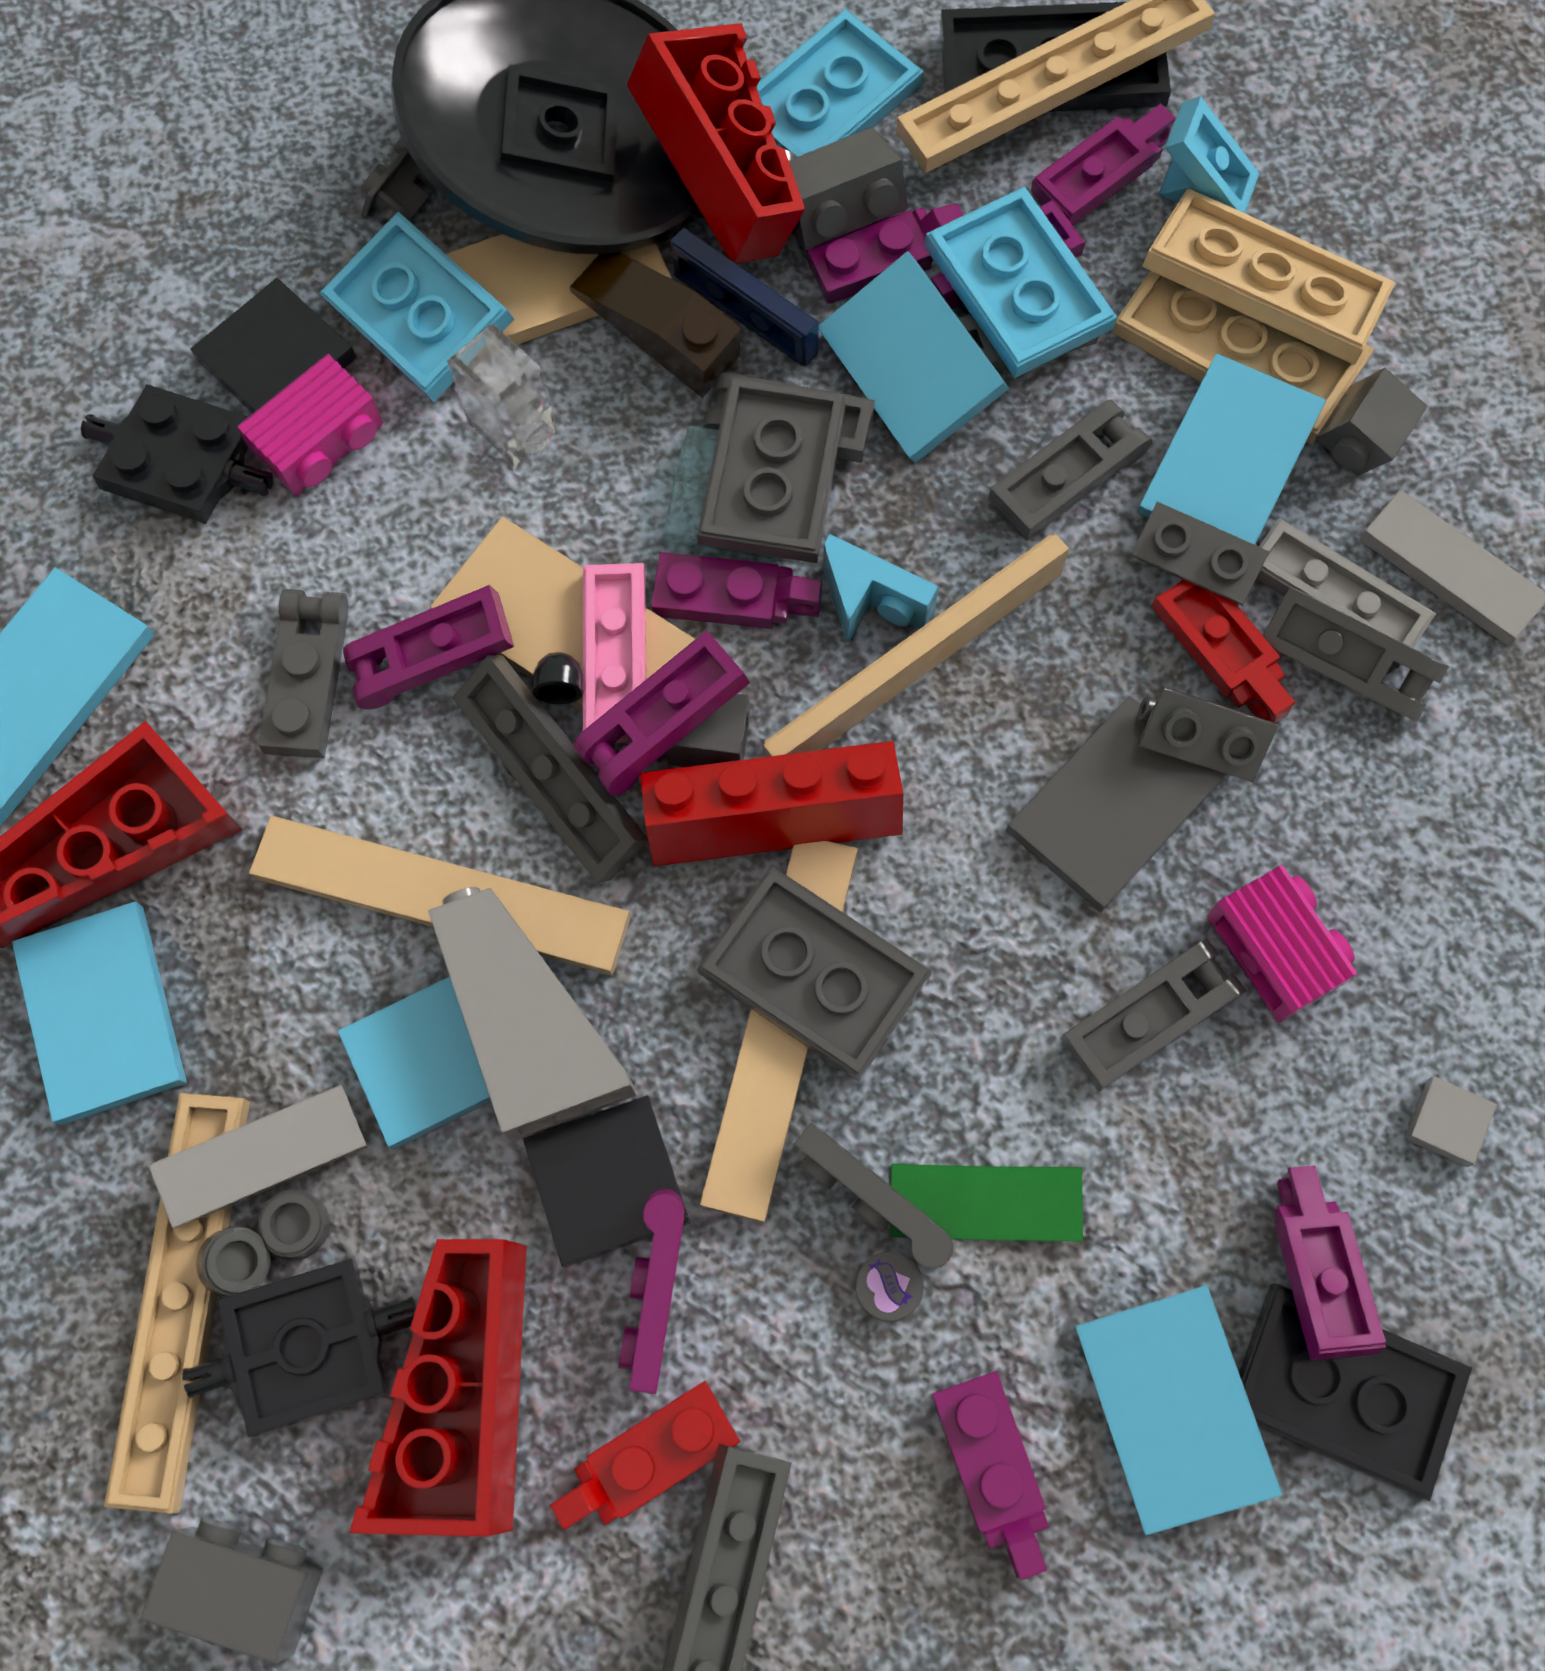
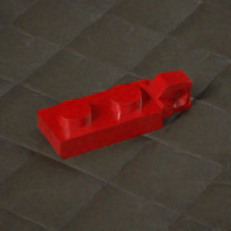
[1151,580,1295,723]
[550,1381,742,1530]

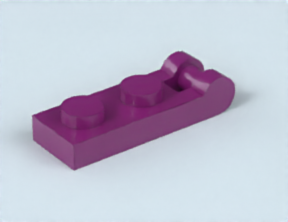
[343,585,514,710]
[574,630,750,795]
[618,1188,685,1394]

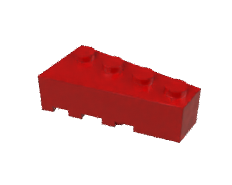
[626,23,805,264]
[0,721,243,948]
[349,1239,527,1537]

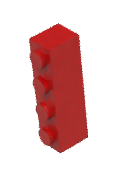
[640,741,904,867]

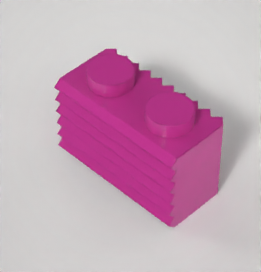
[237,354,383,495]
[1207,865,1357,1023]

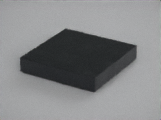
[190,278,357,413]
[523,1095,690,1268]

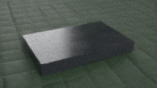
[1239,1283,1472,1502]

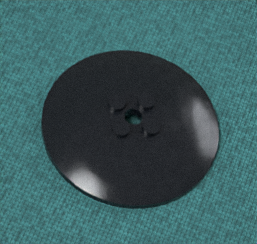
[391,0,701,254]

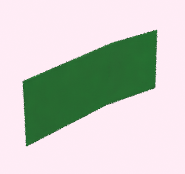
[890,1164,1083,1242]

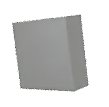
[1404,1076,1497,1167]

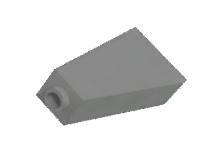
[428,887,636,1142]

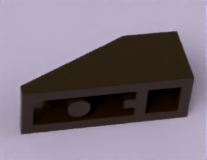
[570,253,742,398]

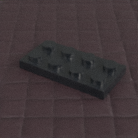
[940,2,1171,112]

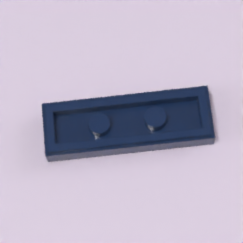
[671,227,819,367]

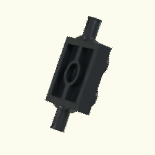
[81,384,273,524]
[182,1258,417,1437]

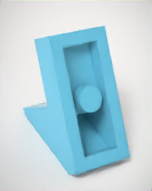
[1160,97,1259,213]
[823,534,939,642]

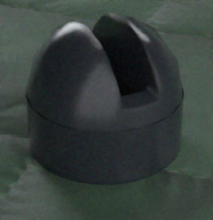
[532,652,583,704]

